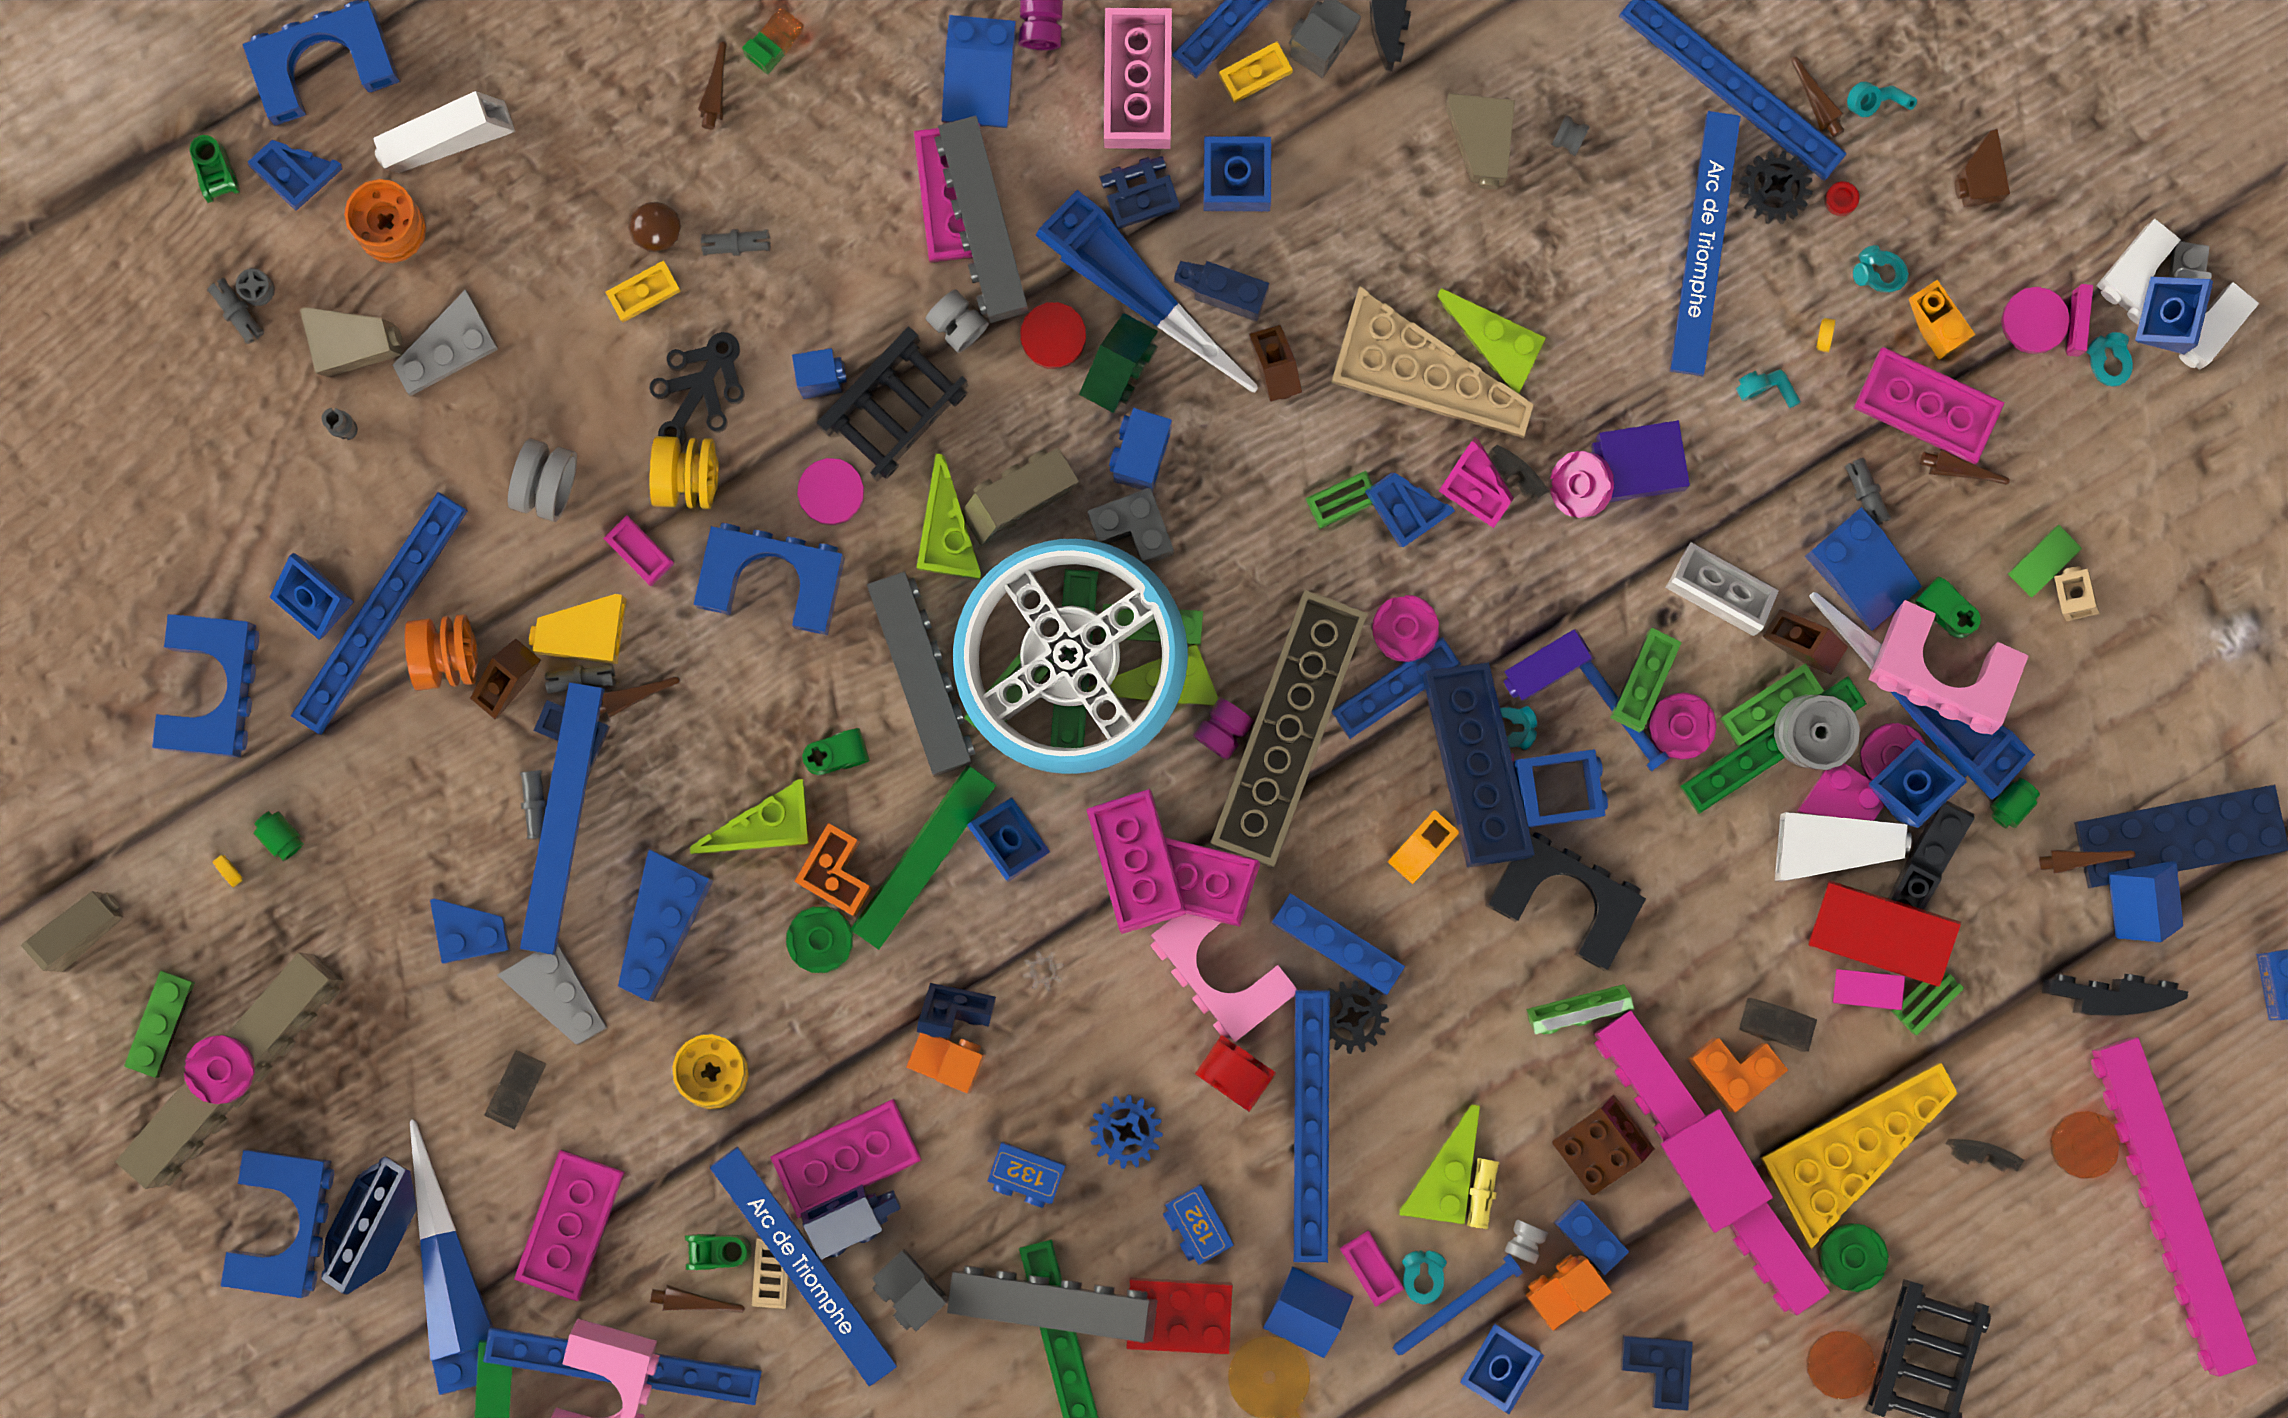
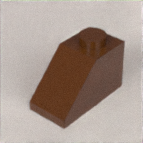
[1955,129,2010,208]
[1249,325,1302,402]
[1763,609,1848,675]
[470,639,541,719]

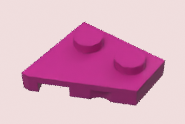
[1439,437,1514,528]
[1798,763,1884,821]

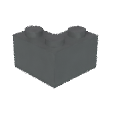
[1289,0,1361,79]
[1087,488,1174,565]
[872,1249,949,1331]

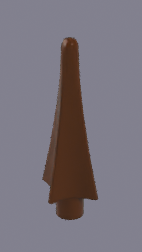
[698,41,727,130]
[1791,57,1845,137]
[1920,449,2010,485]
[600,677,680,718]
[2039,850,2136,874]
[650,1285,745,1313]

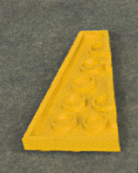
[1760,1063,1958,1249]

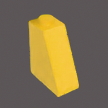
[529,594,627,664]

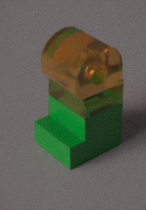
[742,8,804,75]

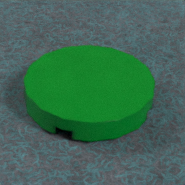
[786,907,854,973]
[1819,1223,1889,1292]

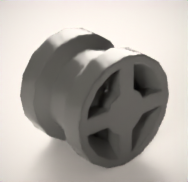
[1552,115,1590,156]
[236,268,275,306]

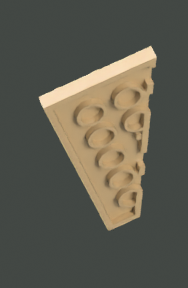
[1331,286,1534,438]

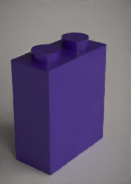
[1592,420,1690,503]
[1503,629,1595,700]

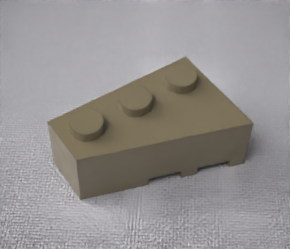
[962,448,1079,546]

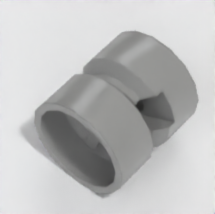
[925,289,989,353]

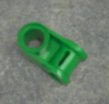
[189,135,240,203]
[1915,577,1981,639]
[802,728,870,776]
[685,1234,752,1270]

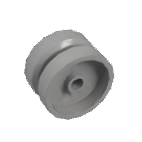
[508,438,577,522]
[1774,694,1860,770]

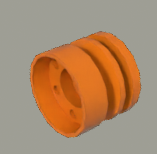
[344,179,427,263]
[405,614,478,691]

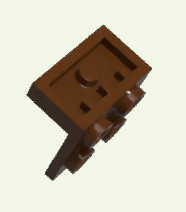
[1552,1094,1655,1195]

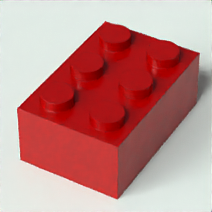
[1127,1278,1233,1354]

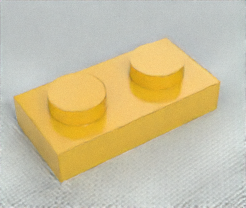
[1219,41,1293,104]
[606,260,681,323]

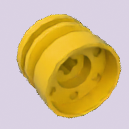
[650,436,719,509]
[672,1034,749,1110]

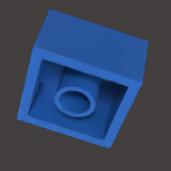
[1204,136,1271,211]
[1109,408,1172,492]

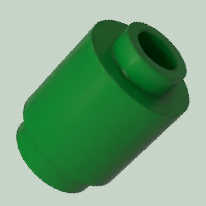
[1990,778,2040,829]
[253,811,304,862]

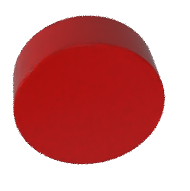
[1824,181,1860,216]

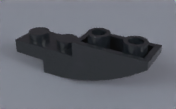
[1369,0,1411,71]
[1888,801,1975,910]
[2042,974,2188,1016]

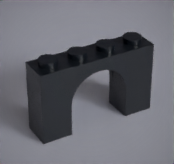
[1486,832,1646,971]

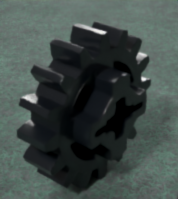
[1739,151,1813,224]
[1328,980,1389,1054]

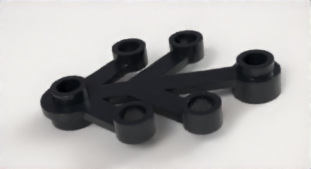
[649,332,745,446]

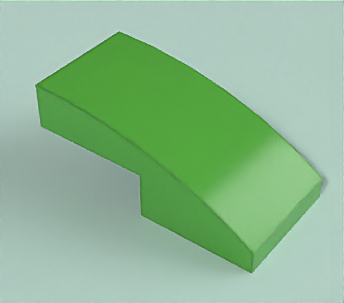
[2008,524,2082,598]

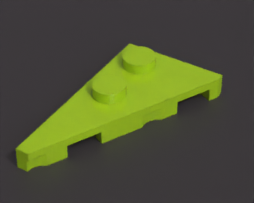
[1437,288,1546,394]
[916,454,981,580]
[1088,644,1218,706]
[690,779,809,855]
[1399,1105,1480,1224]

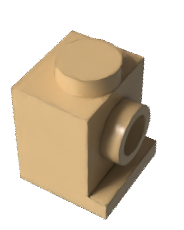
[2054,567,2100,622]

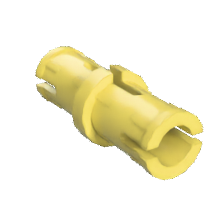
[1466,1158,1499,1229]

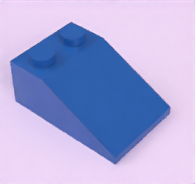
[941,15,1017,128]
[1805,507,1922,631]

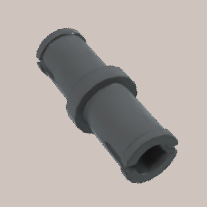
[701,229,771,256]
[207,278,264,344]
[322,408,358,440]
[1844,458,1892,525]
[545,664,616,694]
[520,770,547,839]

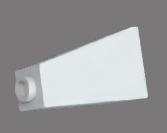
[373,91,515,173]
[1775,812,1912,882]

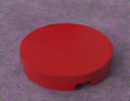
[1020,302,1086,369]

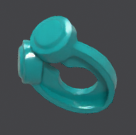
[1853,245,1908,293]
[2086,332,2133,387]
[1500,706,1537,750]
[1402,1250,1447,1304]

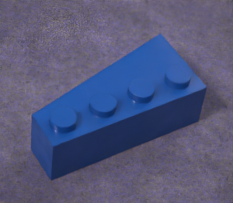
[618,849,714,1002]

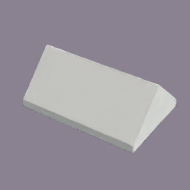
[1665,542,1779,636]

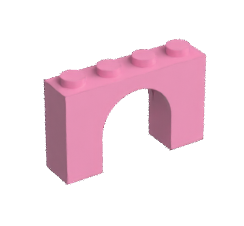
[1868,600,2028,735]
[1150,913,1297,1042]
[551,1319,660,1418]

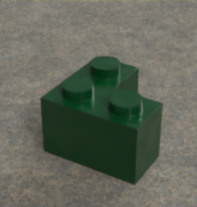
[1079,313,1159,413]

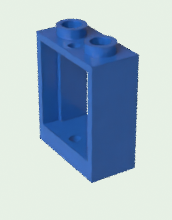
[1513,749,1608,828]

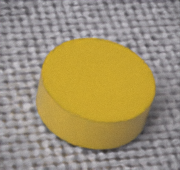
[1816,318,1835,352]
[212,854,243,888]

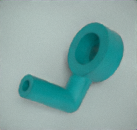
[1847,81,1917,117]
[1736,370,1801,409]

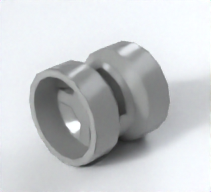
[1504,1220,1548,1264]

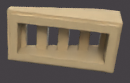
[752,1238,789,1309]

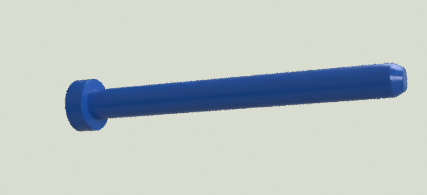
[1580,661,1670,772]
[1393,1254,1523,1355]

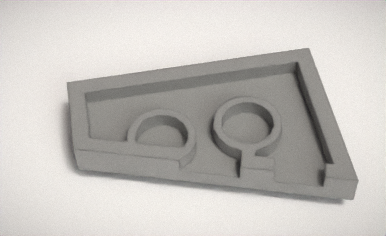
[393,289,498,396]
[497,942,608,1045]

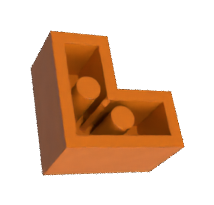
[794,823,872,917]
[906,1033,986,1093]
[1687,1038,1788,1113]
[1525,1254,1612,1331]

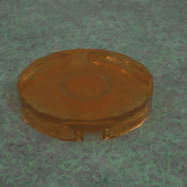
[2050,1111,2120,1179]
[1806,1330,1876,1399]

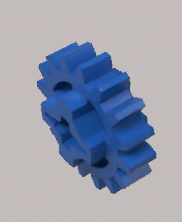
[1089,1095,1163,1169]

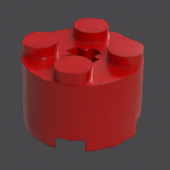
[1195,1035,1276,1112]

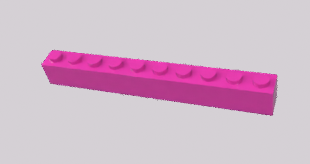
[1594,1010,1830,1316]
[2091,1037,2258,1377]

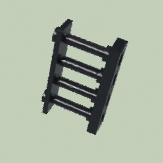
[816,326,968,482]
[1865,1279,1991,1418]

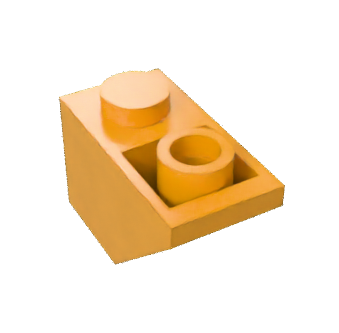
[1909,279,1975,360]
[1388,809,1459,884]

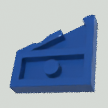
[248,140,342,211]
[1365,473,1455,547]
[430,899,510,964]

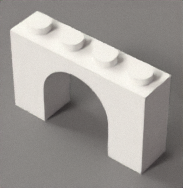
[2096,219,2259,370]

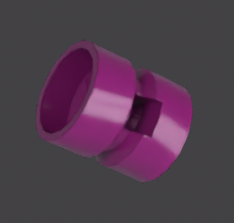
[1019,0,1063,51]
[1193,697,1255,760]

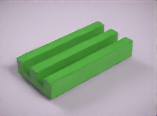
[1305,471,1373,530]
[1891,971,1964,1036]

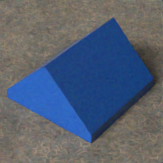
[2135,277,2213,355]
[270,553,355,640]
[1869,739,1967,828]
[967,798,1050,882]
[2108,861,2184,942]
[1263,1266,1354,1358]
[1460,1324,1545,1414]

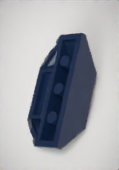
[321,1156,417,1295]

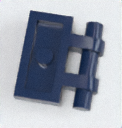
[1099,156,1180,229]

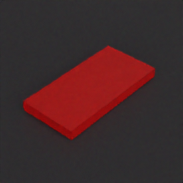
[1808,880,1961,987]

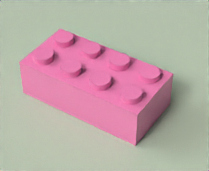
[1104,8,1172,149]

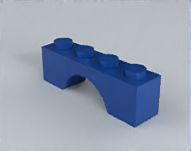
[1271,893,1405,996]

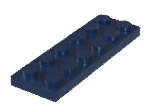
[1422,662,1535,868]
[2074,785,2288,888]

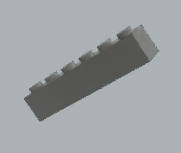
[934,115,1029,323]
[867,571,976,777]
[947,1266,1158,1342]

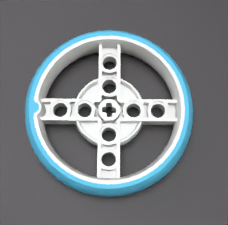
[953,539,1188,774]

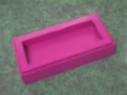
[2066,284,2093,357]
[603,515,675,587]
[1833,969,1905,1010]
[1340,1230,1404,1307]

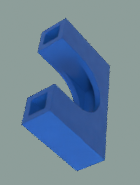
[242,0,400,126]
[693,523,845,636]
[152,614,259,758]
[220,1149,334,1298]

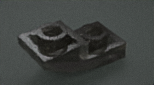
[1489,445,1550,503]
[1739,998,1817,1052]
[484,1050,546,1130]
[1945,1138,2024,1173]

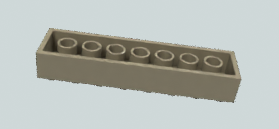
[1210,590,1368,868]
[115,953,344,1189]

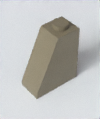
[1446,93,1515,189]
[300,307,402,377]
[20,891,123,972]

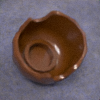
[628,202,681,252]

